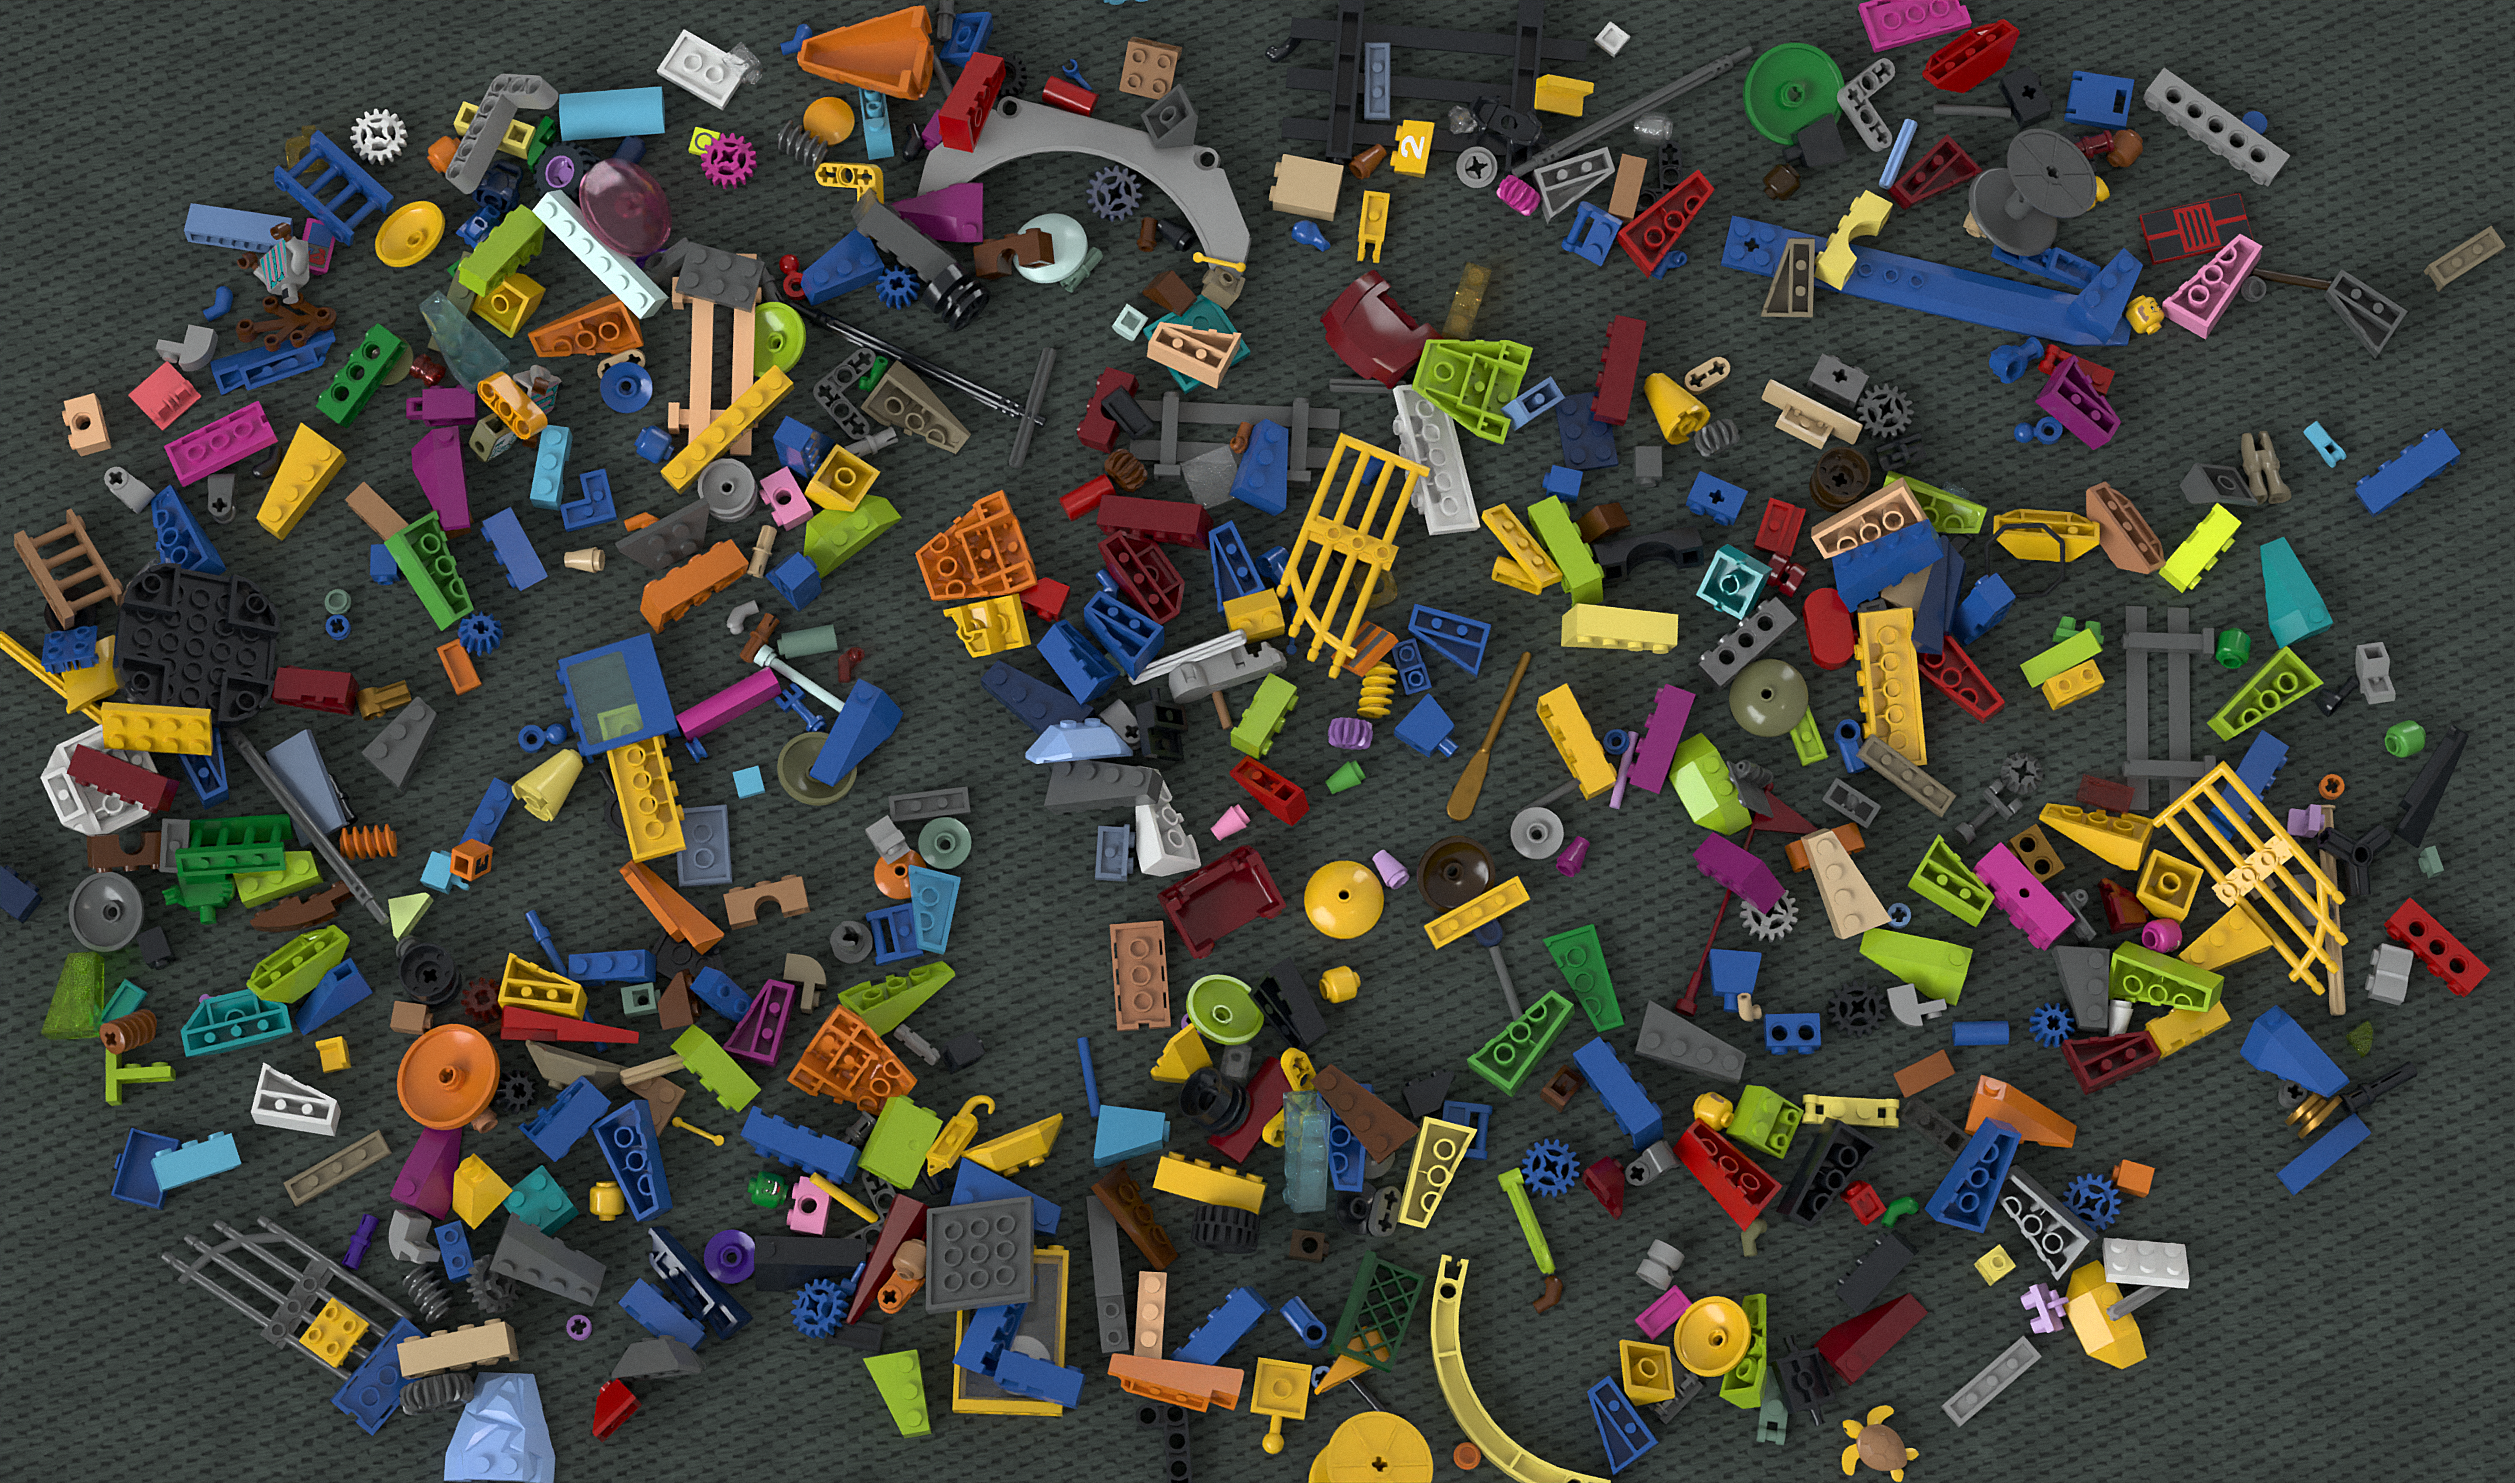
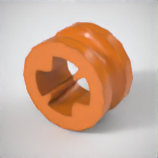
[2319,774,2345,800]

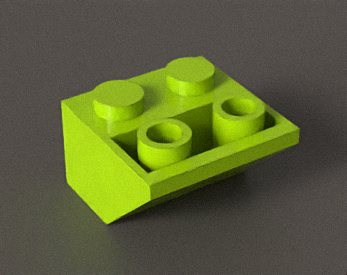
[1726,1085,1804,1159]

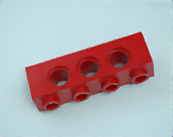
[2384,897,2490,997]

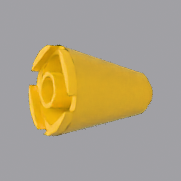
[1643,373,1710,445]

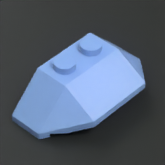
[1025,718,1133,764]

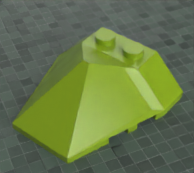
[1411,339,1533,445]

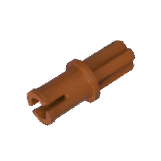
[740,613,780,663]

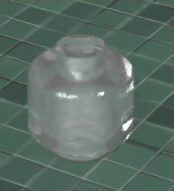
[1634,111,1673,145]

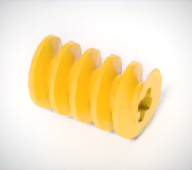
[1357,661,1398,719]

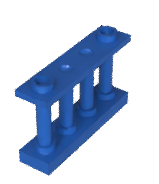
[274,130,394,247]

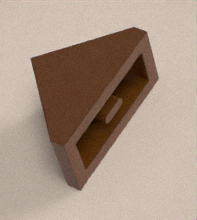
[1142,270,1198,317]
[1576,502,1631,545]
[1540,1064,1586,1112]

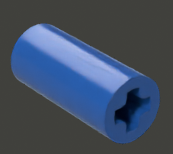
[1952,1021,2009,1046]

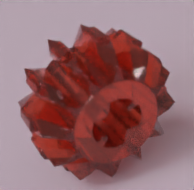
[461,977,502,1023]

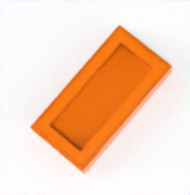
[436,638,482,696]

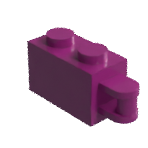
[406,385,478,427]

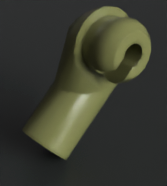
[1741,1218,1767,1257]

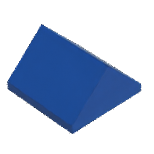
[939,12,994,68]

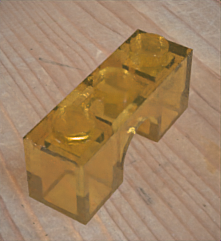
[1442,262,1492,341]

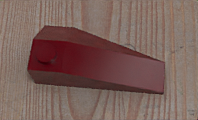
[1812,1293,1928,1386]

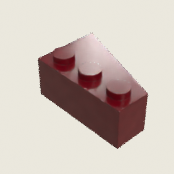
[271,665,360,716]

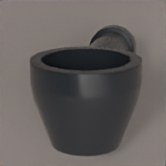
[2314,676,2360,718]

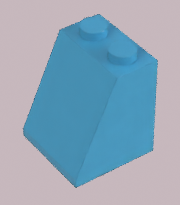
[1094,1105,1171,1167]

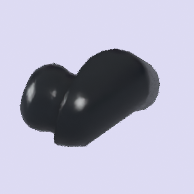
[1265,36,1302,63]

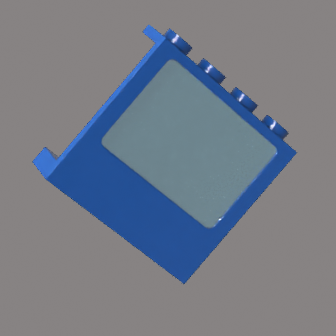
[556,633,681,764]

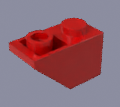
[1010,577,1071,622]

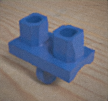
[456,204,501,249]

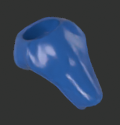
[1291,220,1330,252]

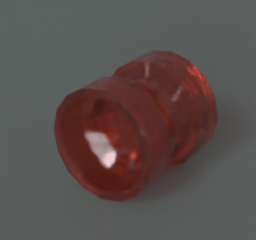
[409,353,446,388]

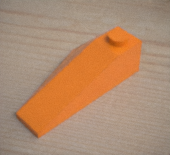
[528,294,644,357]
[1964,1075,2077,1148]

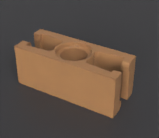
[1608,154,1647,226]
[345,482,409,541]

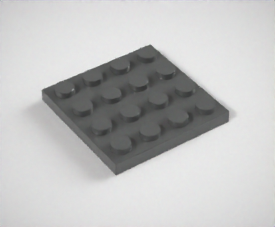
[926,1196,1034,1314]

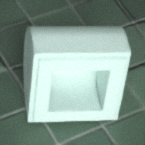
[1112,304,1148,341]

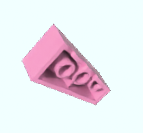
[2162,234,2262,339]

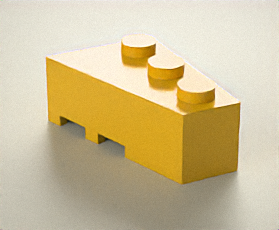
[498,953,588,1021]
[2144,1000,2231,1061]

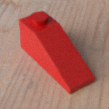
[1229,755,1310,826]

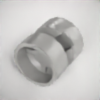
[1636,1239,1685,1290]

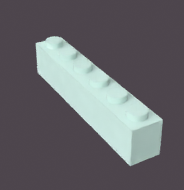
[532,190,669,319]

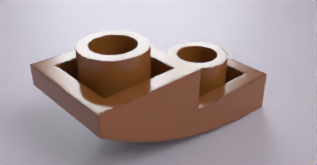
[1893,1049,1956,1098]

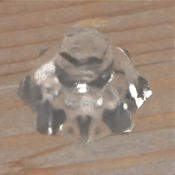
[1448,105,1477,134]

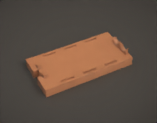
[1110,921,1171,1032]

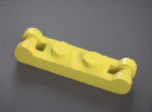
[1802,1095,1899,1128]

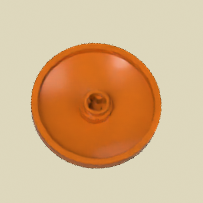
[397,1024,500,1130]

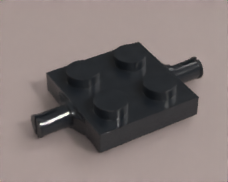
[1770,1334,1837,1426]

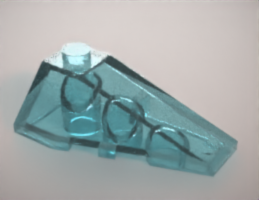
[419,290,510,394]

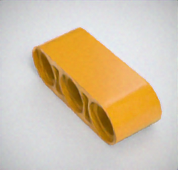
[477,371,548,439]

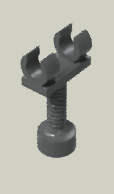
[1954,779,2023,845]

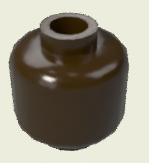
[1763,163,1801,201]

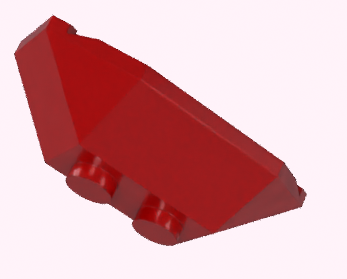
[1922,19,2020,93]

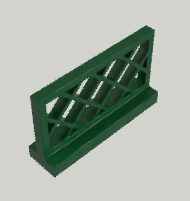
[1327,1250,1426,1373]

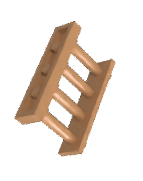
[14,509,124,630]

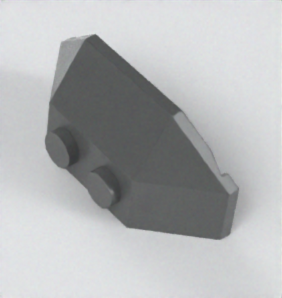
[611,1335,706,1383]

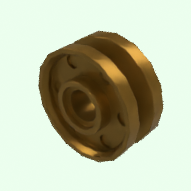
[2284,1092,2343,1139]

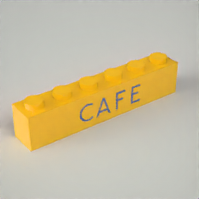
[661,365,794,495]

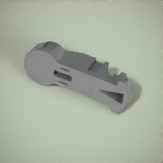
[1169,642,1287,704]

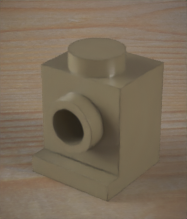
[1201,266,1245,310]

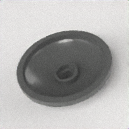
[69,872,144,952]

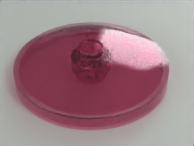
[579,158,672,257]

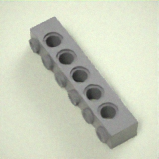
[2143,68,2290,187]

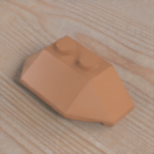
[2086,482,2166,574]

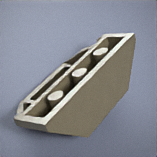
[525,1039,629,1093]

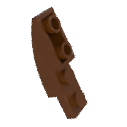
[250,880,355,932]

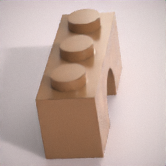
[723,875,810,930]

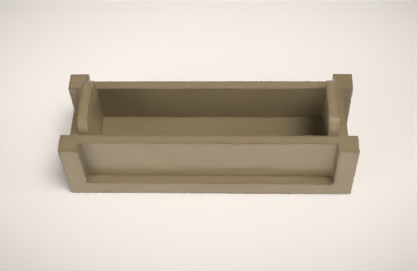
[2424,226,2506,292]

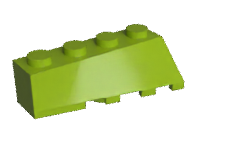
[2108,941,2225,1012]

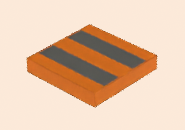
[1331,621,1398,677]

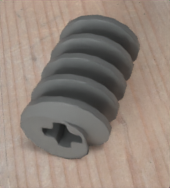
[776,119,834,172]
[402,1262,458,1324]

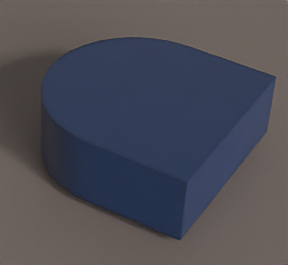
[1472,919,1503,947]

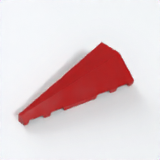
[499,1005,639,1044]

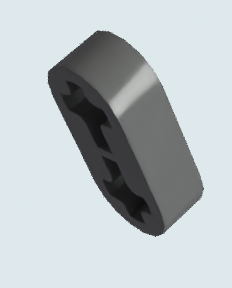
[1368,1186,1402,1237]

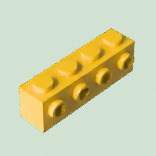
[1153,1151,1268,1215]

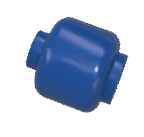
[634,425,675,464]

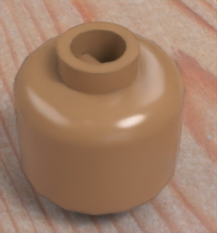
[893,1239,927,1281]

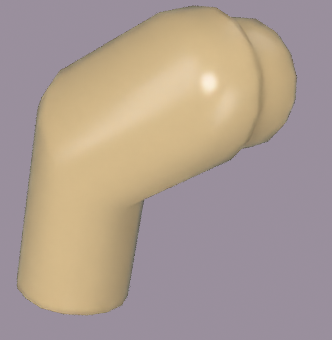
[1737,993,1762,1022]

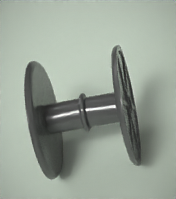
[1968,129,2097,256]

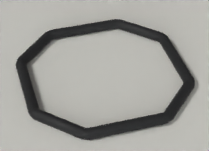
[1984,523,2066,598]

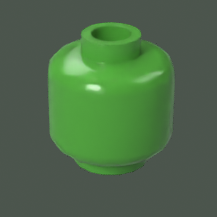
[2385,720,2426,758]

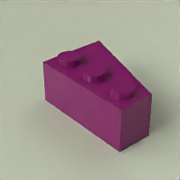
[1692,832,1786,915]

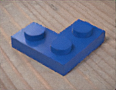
[560,468,618,532]

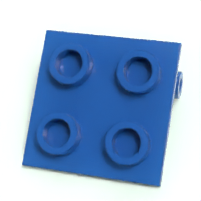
[41,626,99,674]

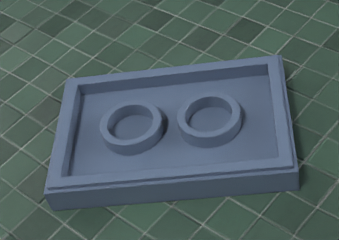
[677,805,733,888]

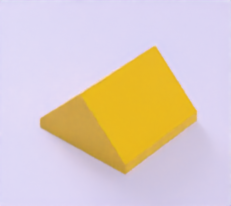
[1619,1339,1675,1406]

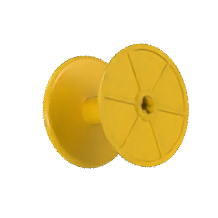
[1308,1411,1433,1483]

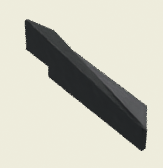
[2393,724,2469,848]

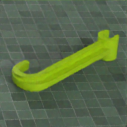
[1498,1168,1556,1274]

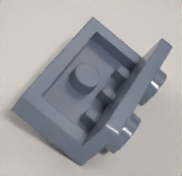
[1095,824,1135,881]

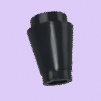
[1157,218,1196,252]

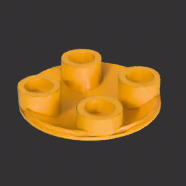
[803,97,855,147]

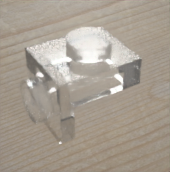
[722,42,763,87]

